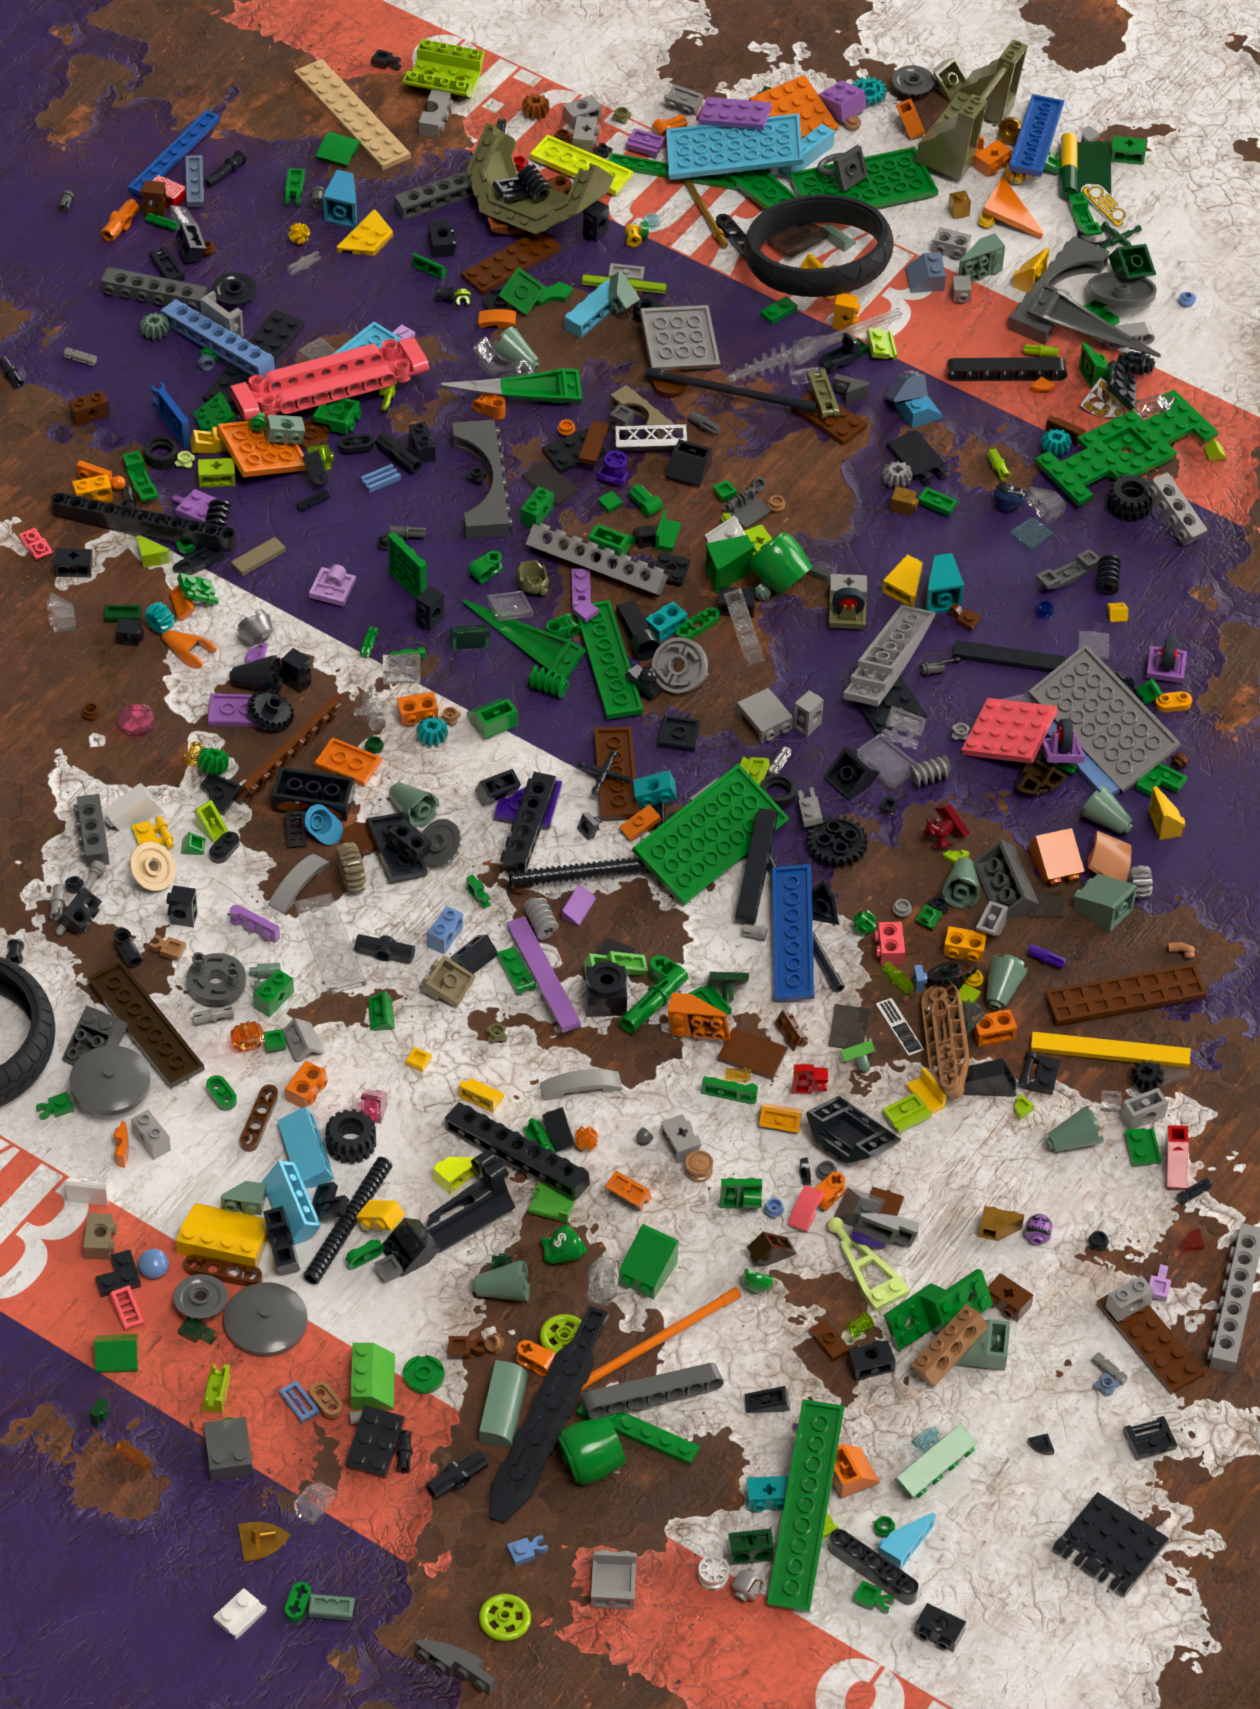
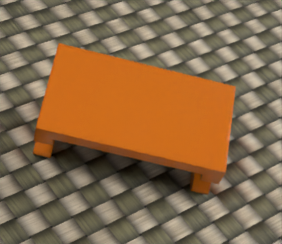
[605,1171,651,1211]

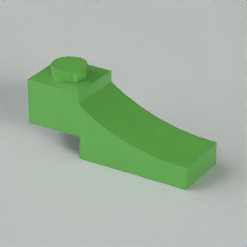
[583,951,648,976]

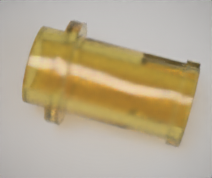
[726,1067,751,1083]

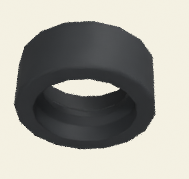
[144,436,178,469]
[760,773,796,810]

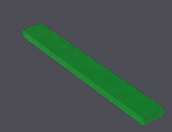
[608,153,739,191]

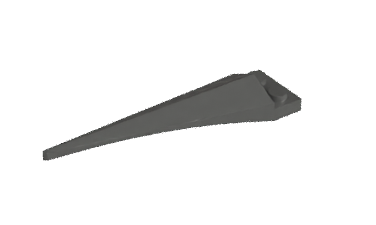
[1027,283,1161,357]

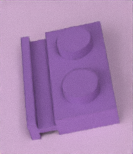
[625,128,665,157]

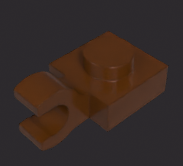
[948,603,982,632]

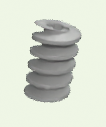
[909,755,951,787]
[523,898,559,940]

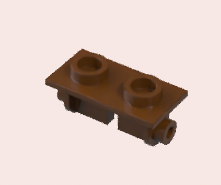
[774,1009,808,1051]

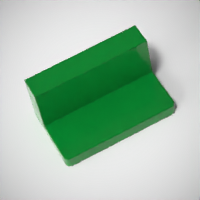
[655,510,681,553]

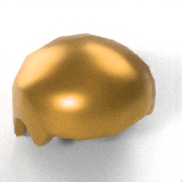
[998,117,1022,145]

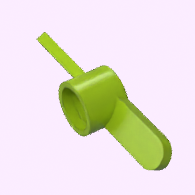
[379,381,397,411]

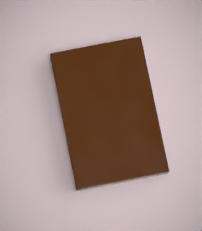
[718,1028,788,1080]

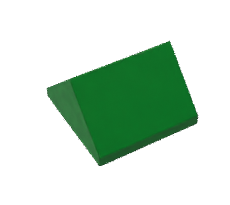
[94,1334,138,1373]

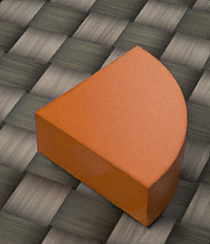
[1031,376,1055,393]

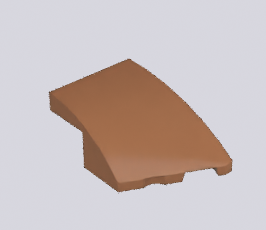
[1087,831,1131,882]

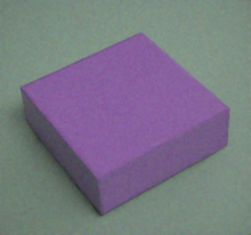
[573,599,599,623]

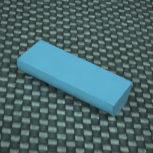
[277,1106,335,1188]
[262,1161,321,1244]

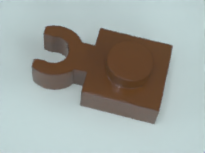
[449,1336,484,1358]

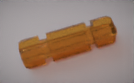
[115,1438,152,1470]

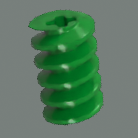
[527,665,569,698]

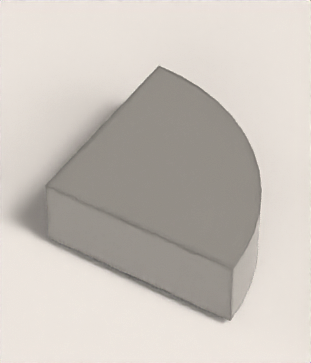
[1083,125,1100,142]

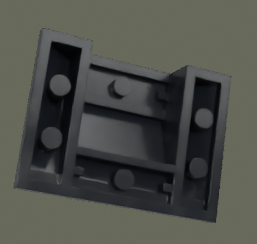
[806,1096,901,1163]

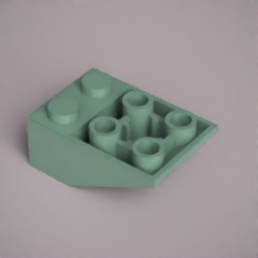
[958,233,1005,282]
[955,1319,1010,1370]

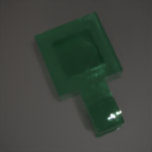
[178,1316,216,1345]

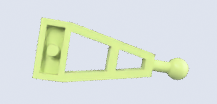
[828,1217,910,1312]

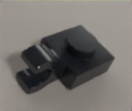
[371,49,402,71]

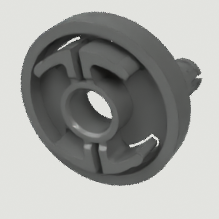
[187,952,246,1006]

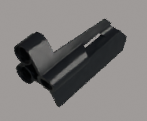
[427,1149,515,1253]

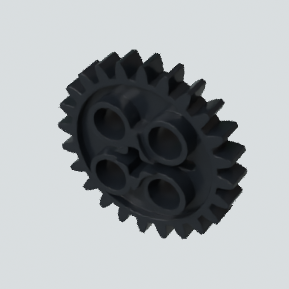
[806,814,868,868]

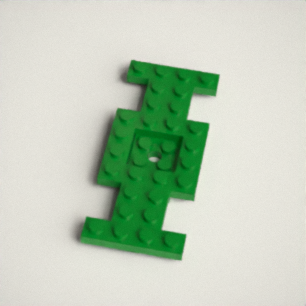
[1035,389,1218,506]

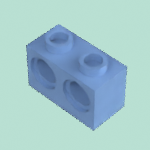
[427,906,463,954]

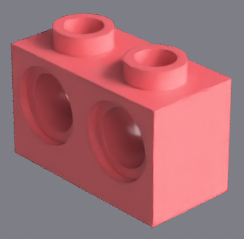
[874,922,905,965]

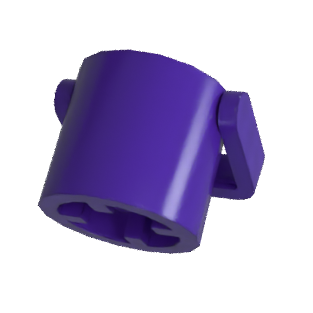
[597,450,630,486]

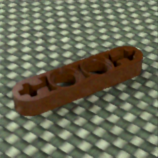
[240,1084,278,1152]
[184,1255,263,1287]

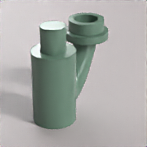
[249,963,281,992]

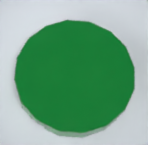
[403,1355,445,1394]

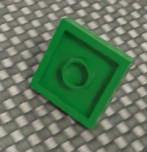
[498,267,546,315]

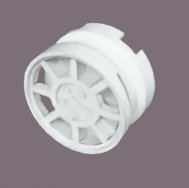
[698,1555,729,1591]

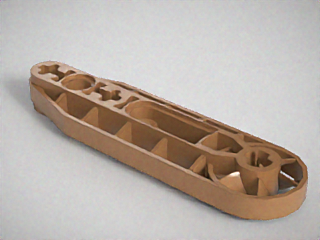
[921,983,970,1099]

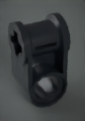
[302,450,329,486]

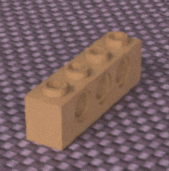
[911,1304,989,1387]

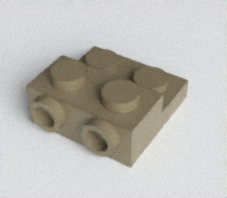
[421,955,476,1008]

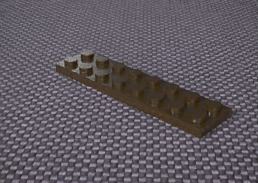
[87,960,205,1088]

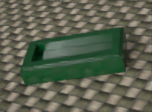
[104,605,142,623]

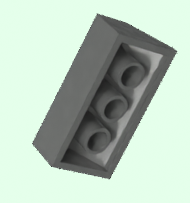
[973,839,1040,920]

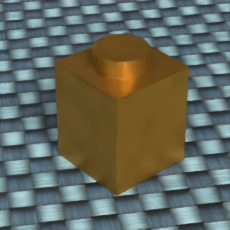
[948,190,971,219]
[890,486,919,516]

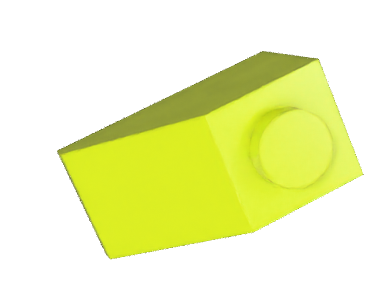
[433,1157,477,1194]

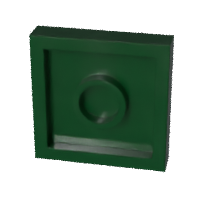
[708,972,749,1000]

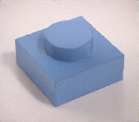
[913,965,928,993]

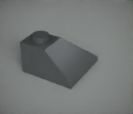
[834,1187,886,1227]

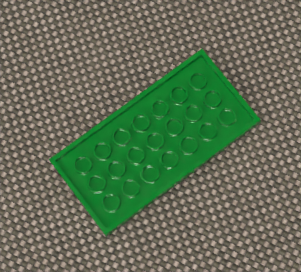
[789,146,939,208]
[632,763,790,906]

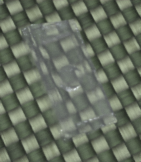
[170,205,200,230]
[789,367,827,384]

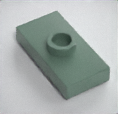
[308,1594,355,1621]

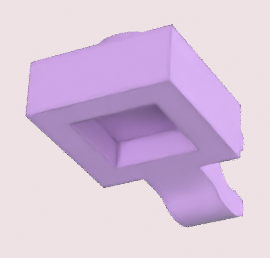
[1149,1264,1171,1301]

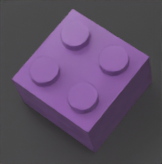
[818,80,867,122]

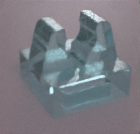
[911,1426,939,1453]

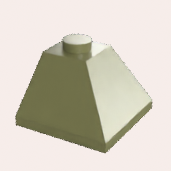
[933,57,967,102]

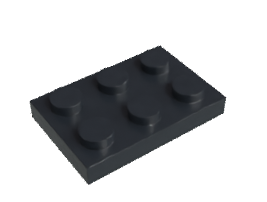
[1106,360,1137,411]
[542,428,606,474]
[345,1405,406,1478]

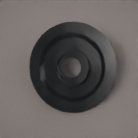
[212,272,257,307]
[247,689,295,731]
[927,959,977,987]

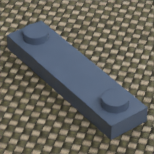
[185,155,204,207]

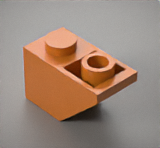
[896,98,926,140]

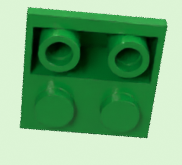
[588,524,636,562]
[467,698,518,739]

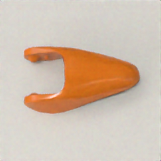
[162,630,217,669]

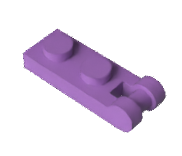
[572,569,591,609]
[230,905,280,943]

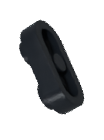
[338,433,374,453]
[209,831,240,864]

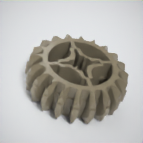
[336,842,367,894]

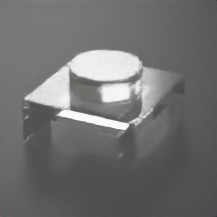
[1101,1090,1122,1113]

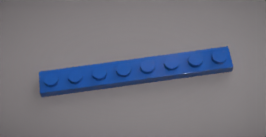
[128,110,220,196]

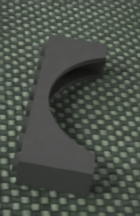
[1008,236,1110,345]
[452,420,512,539]

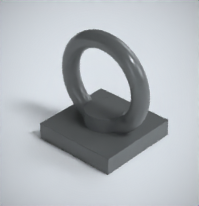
[817,145,868,191]

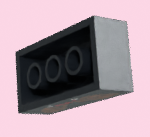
[272,767,355,821]

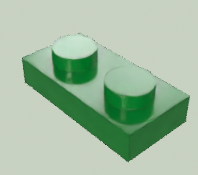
[760,296,798,325]
[918,487,958,516]

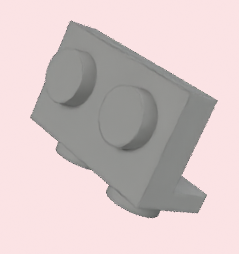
[664,84,704,114]

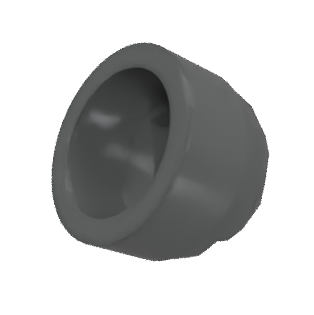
[750,477,766,492]
[636,1127,654,1145]

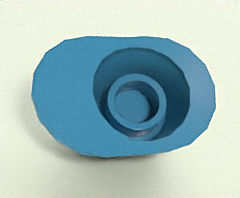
[304,804,343,845]

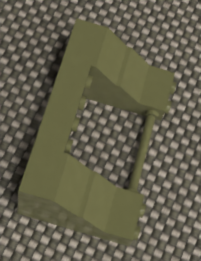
[915,39,1028,180]

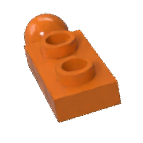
[76,460,126,490]

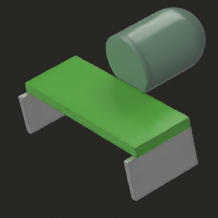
[837,1038,875,1072]

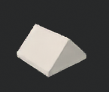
[65,1174,114,1206]

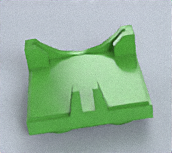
[528,1181,575,1223]

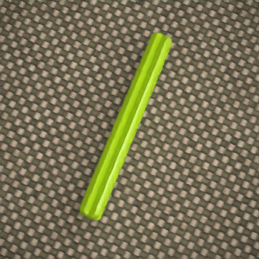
[582,275,667,294]

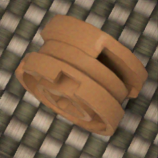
[685,1150,713,1183]

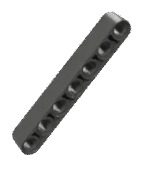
[581,1363,724,1419]

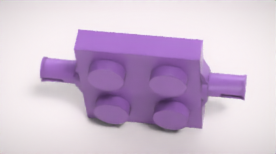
[172,489,227,522]

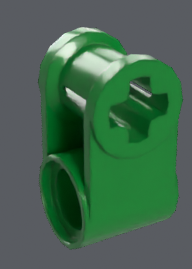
[468,550,502,584]
[546,613,581,639]

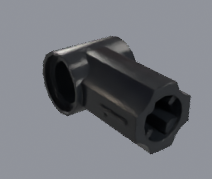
[114,928,143,968]

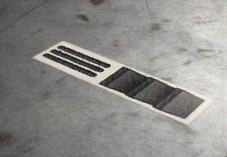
[876,998,924,1056]

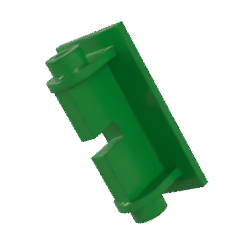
[522,1118,556,1154]

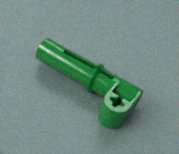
[620,955,689,1034]

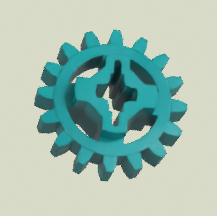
[852,76,887,106]

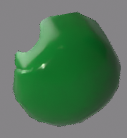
[742,1268,774,1293]

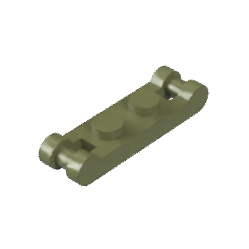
[807,369,840,419]

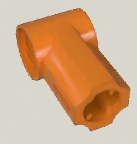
[652,114,687,140]

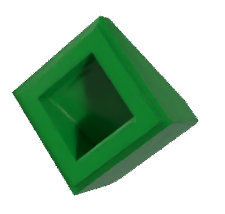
[181,832,206,855]

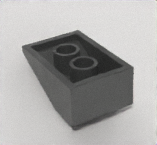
[203,1417,253,1481]

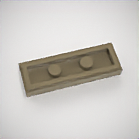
[231,537,286,576]

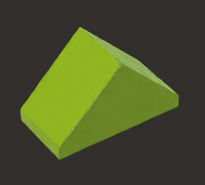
[137,535,170,568]
[195,800,228,842]

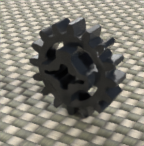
[1117,351,1155,375]

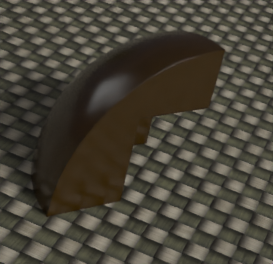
[1015,758,1068,794]

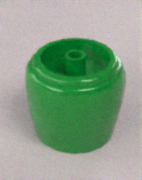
[749,532,812,595]
[557,1416,626,1486]

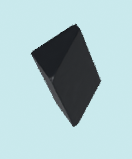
[542,1107,575,1153]

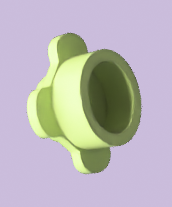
[175,451,195,468]

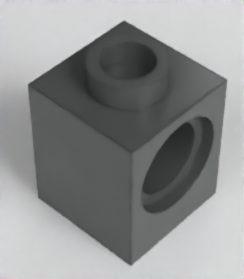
[609,404,634,436]

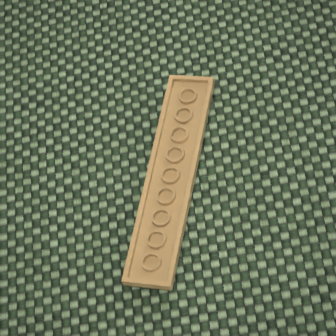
[294,59,411,171]

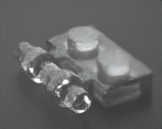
[881,706,927,749]

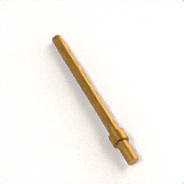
[684,178,729,248]

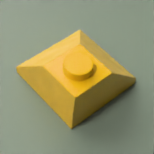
[1012,248,1050,293]
[1149,786,1185,840]

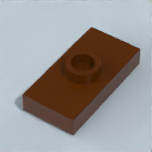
[808,1319,850,1362]

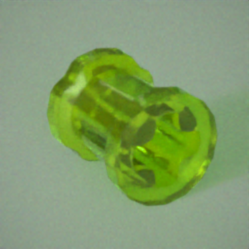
[847,1311,874,1338]

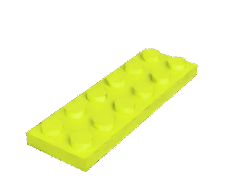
[530,134,633,196]

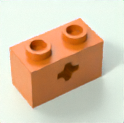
[973,140,1012,177]

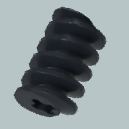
[517,164,550,202]
[205,499,231,527]
[1096,555,1121,596]

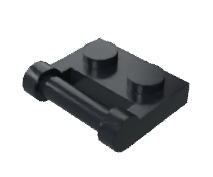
[1018,1051,1060,1095]
[1123,1416,1177,1460]

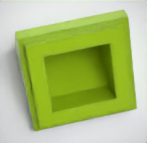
[1204,439,1226,461]

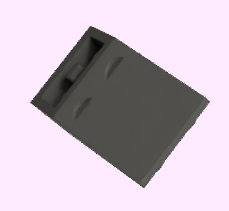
[61,1005,128,1065]

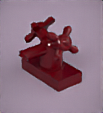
[922,803,970,849]

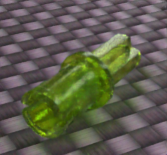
[882,961,915,993]

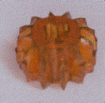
[230,1021,264,1051]

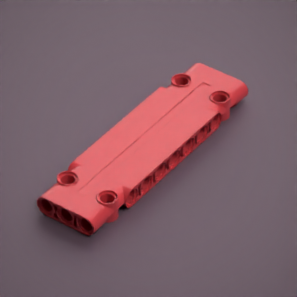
[229,337,430,421]

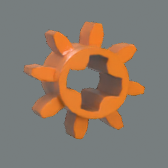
[574,1126,599,1151]

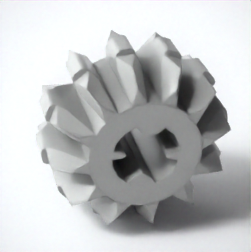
[882,461,913,489]
[1129,865,1153,898]

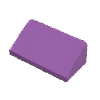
[562,885,596,926]

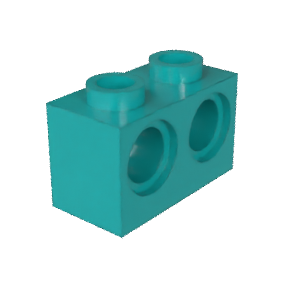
[645,602,688,644]

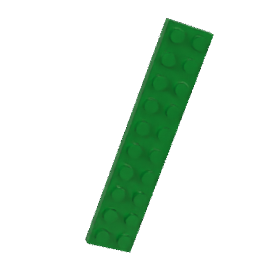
[767,1399,845,1613]

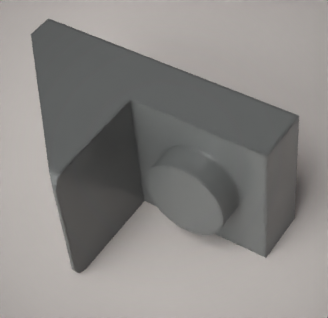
[833,374,869,404]

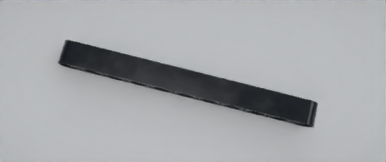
[50,493,237,552]

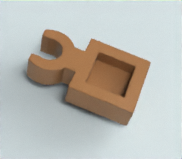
[149,935,186,961]

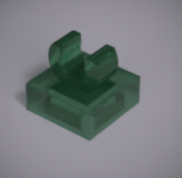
[491,1253,513,1270]

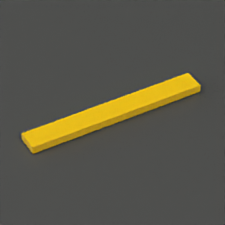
[1031,1032,1191,1068]

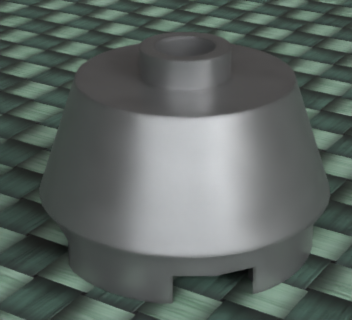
[237,609,274,645]

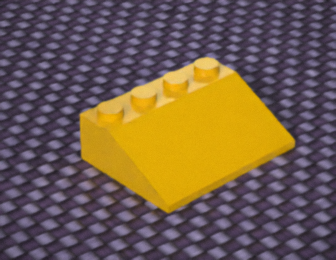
[176,1203,270,1268]

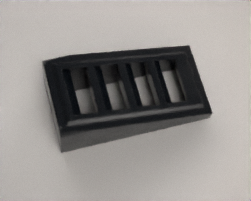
[285,811,307,848]

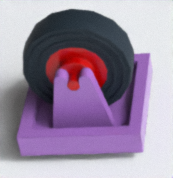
[1146,637,1187,683]
[1041,719,1085,764]

